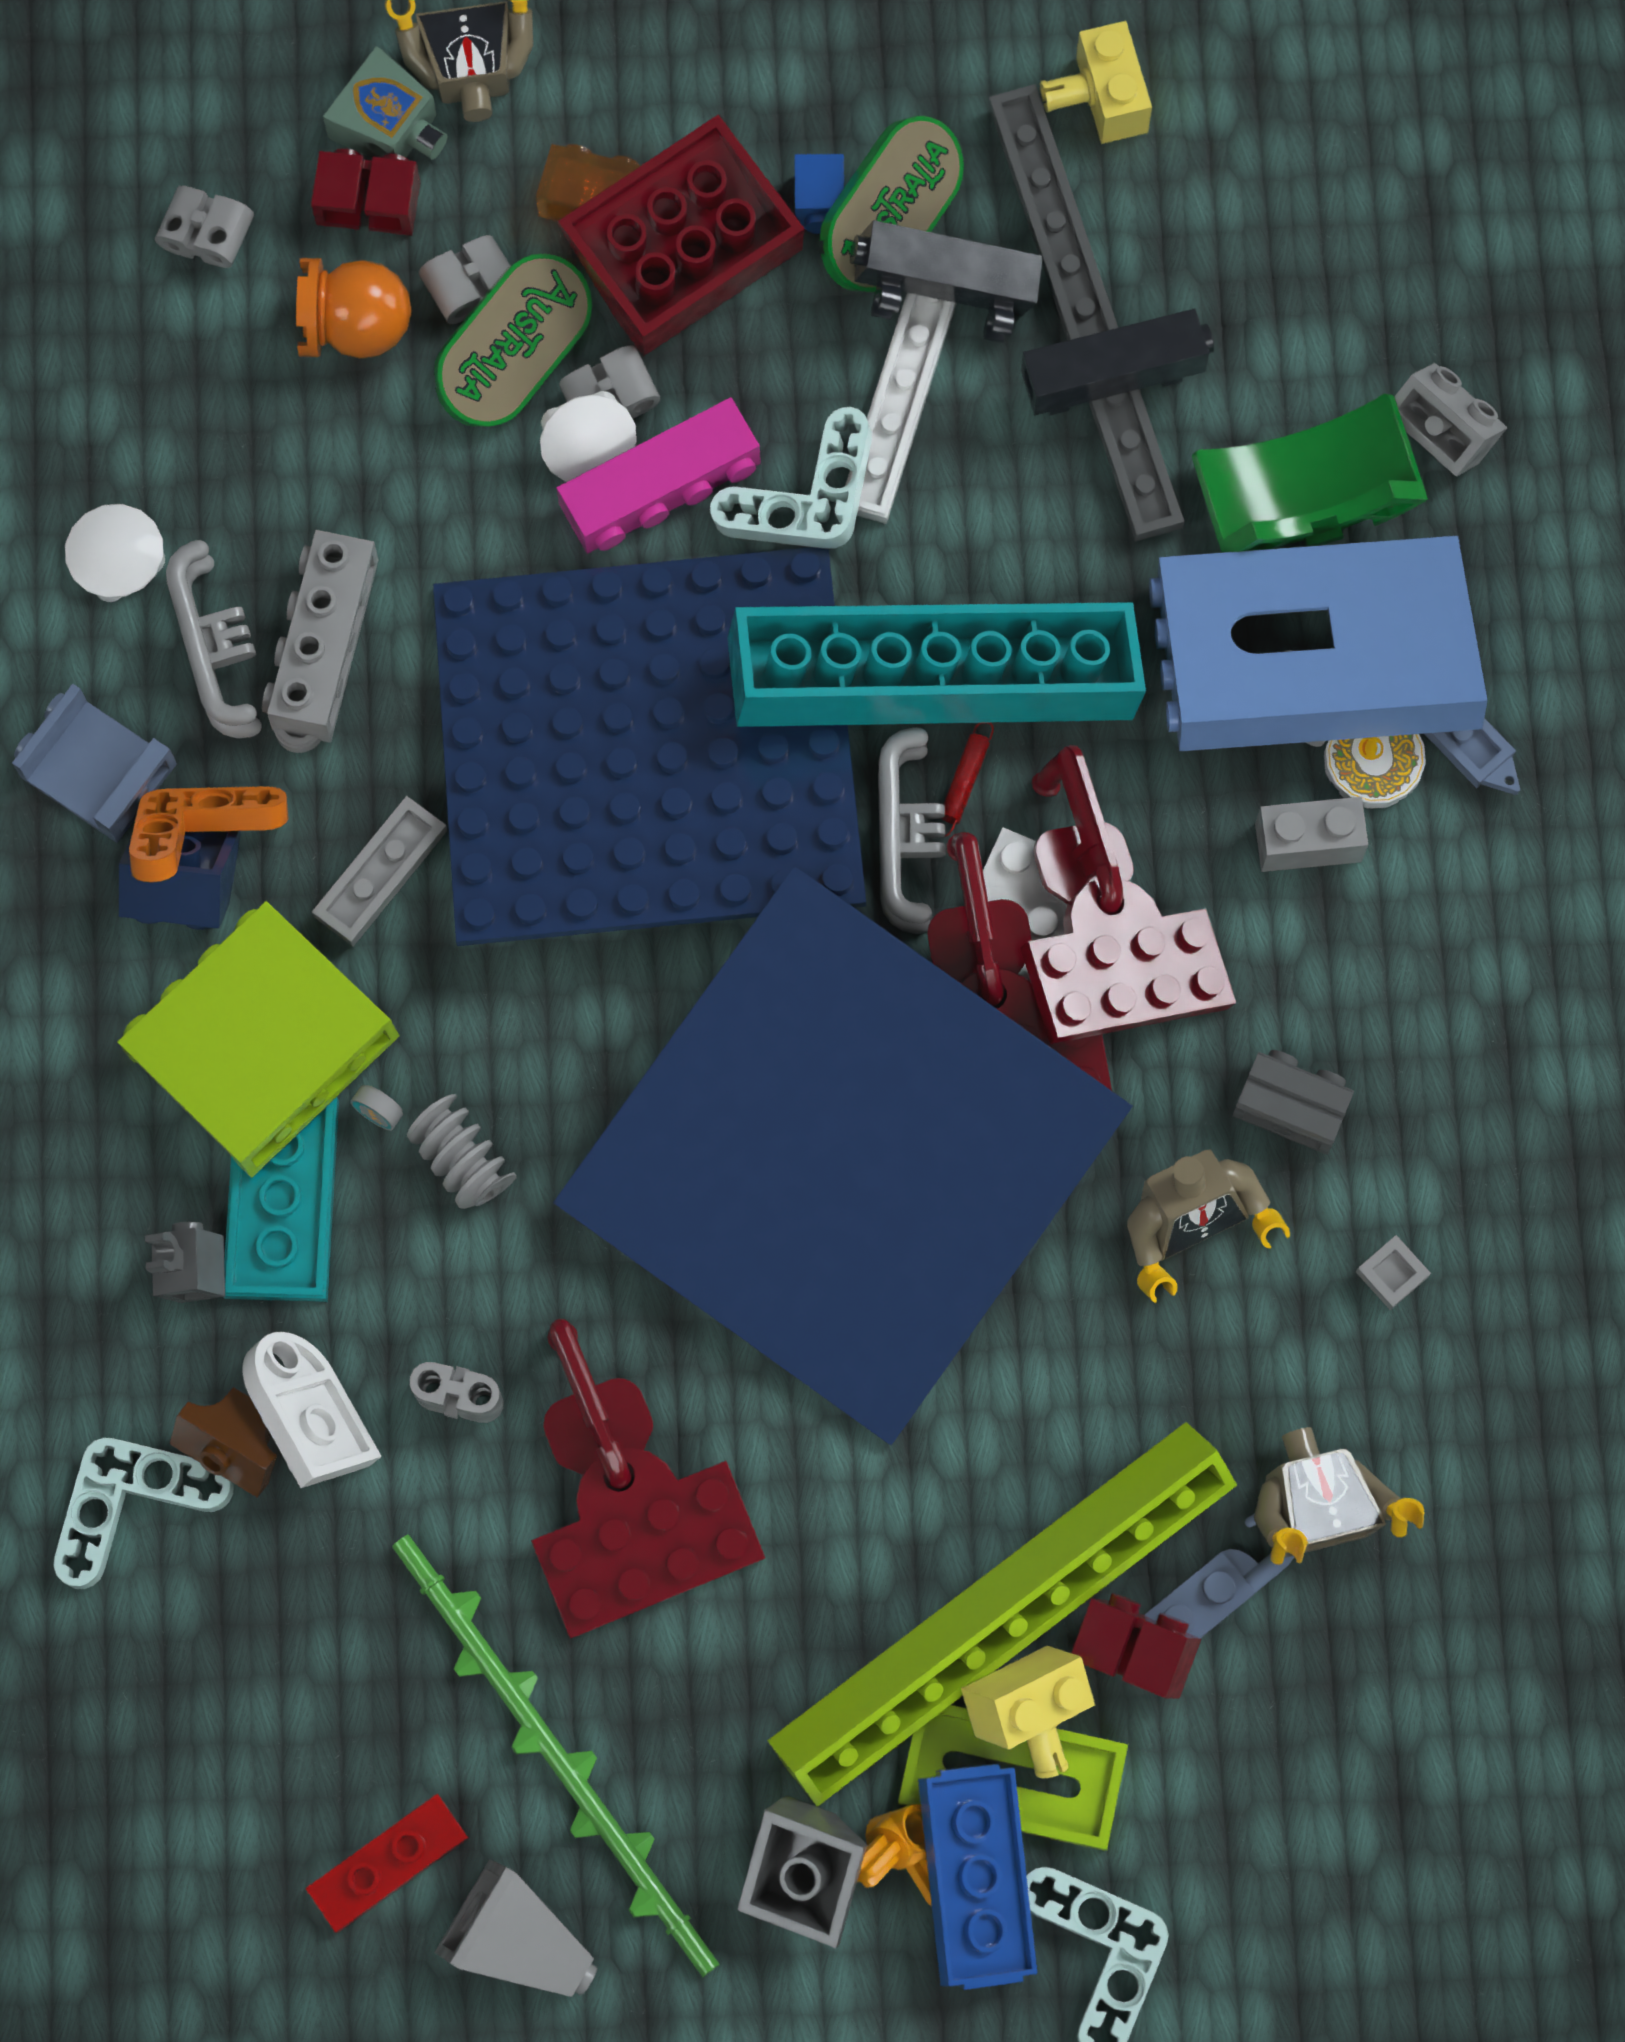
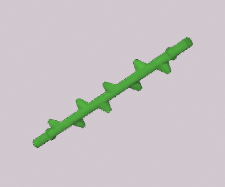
[392,1534,720,1977]

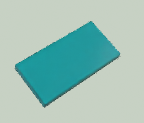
[224,1097,339,1302]

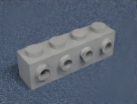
[262,530,379,743]

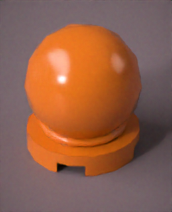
[296,258,411,359]

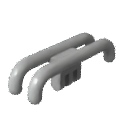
[166,540,262,738]
[878,728,946,934]

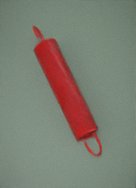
[941,722,994,837]

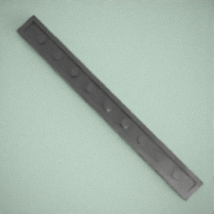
[988,84,1184,542]

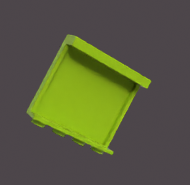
[117,901,400,1178]

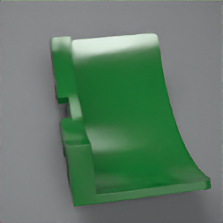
[1192,394,1428,553]

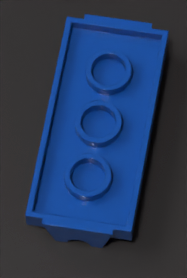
[918,1764,1037,1990]

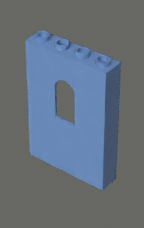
[1149,536,1488,751]

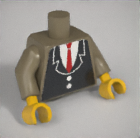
[385,0,533,122]
[1127,1149,1290,1303]
[1254,1427,1424,1565]

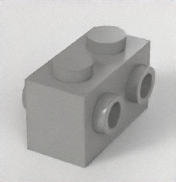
[1395,363,1507,477]

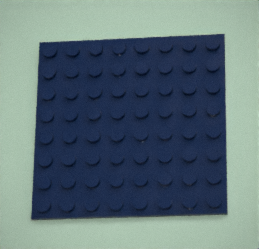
[433,547,867,946]
[553,866,1133,1445]

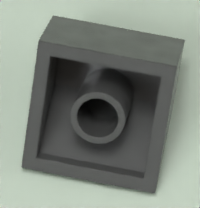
[737,1795,867,1948]

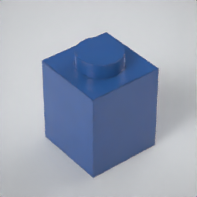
[795,154,844,234]

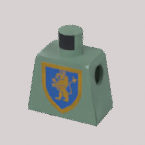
[323,46,448,160]

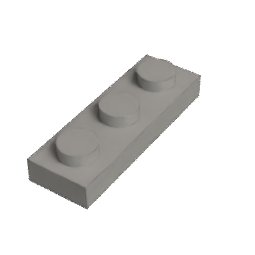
[312,796,448,947]

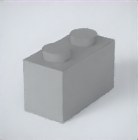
[1255,797,1368,872]

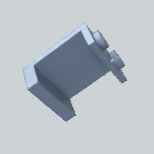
[12,684,177,843]

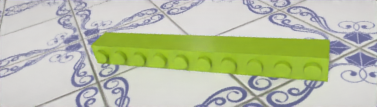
[767,1422,1237,1807]

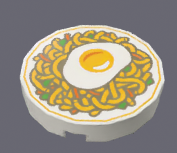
[1324,734,1426,808]

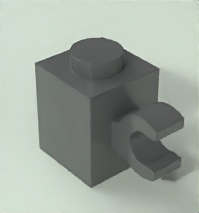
[145,1222,225,1303]

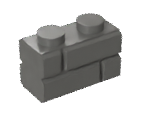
[1232,1050,1354,1155]

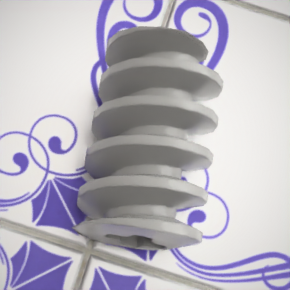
[407,1094,517,1209]

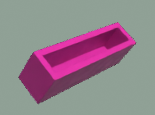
[556,397,761,554]

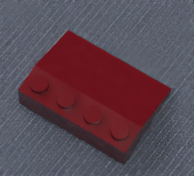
[558,114,805,356]

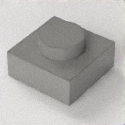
[1356,1235,1431,1310]

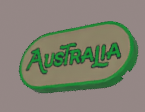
[820,116,964,292]
[434,254,592,427]

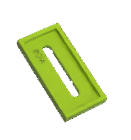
[898,1705,1128,1851]

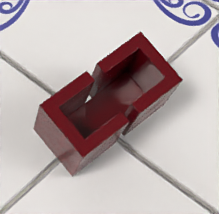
[311,149,421,236]
[1071,1593,1201,1699]

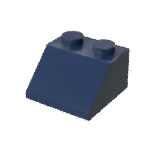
[119,831,241,930]

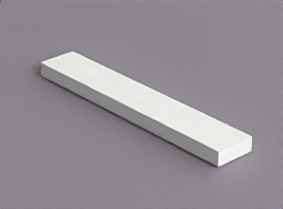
[845,293,956,524]

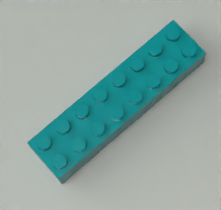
[727,602,1146,727]

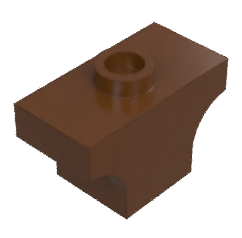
[170,1387,277,1498]

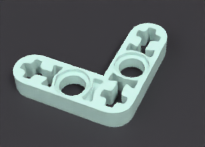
[710,407,872,549]
[54,1438,234,1589]
[1027,1867,1168,2042]

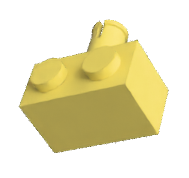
[1040,21,1152,144]
[961,1646,1095,1778]

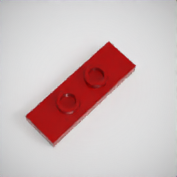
[305,1793,469,1933]

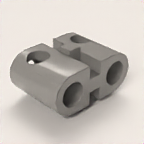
[154,186,254,268]
[419,235,510,324]
[559,346,660,419]
[410,1362,504,1423]

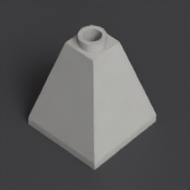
[434,1859,597,1997]

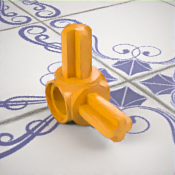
[857,1804,932,1906]

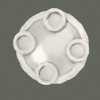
[540,391,637,482]
[65,504,165,602]

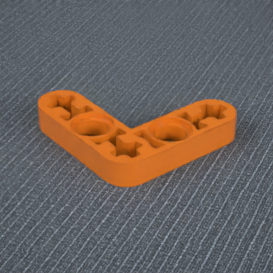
[129,786,289,882]

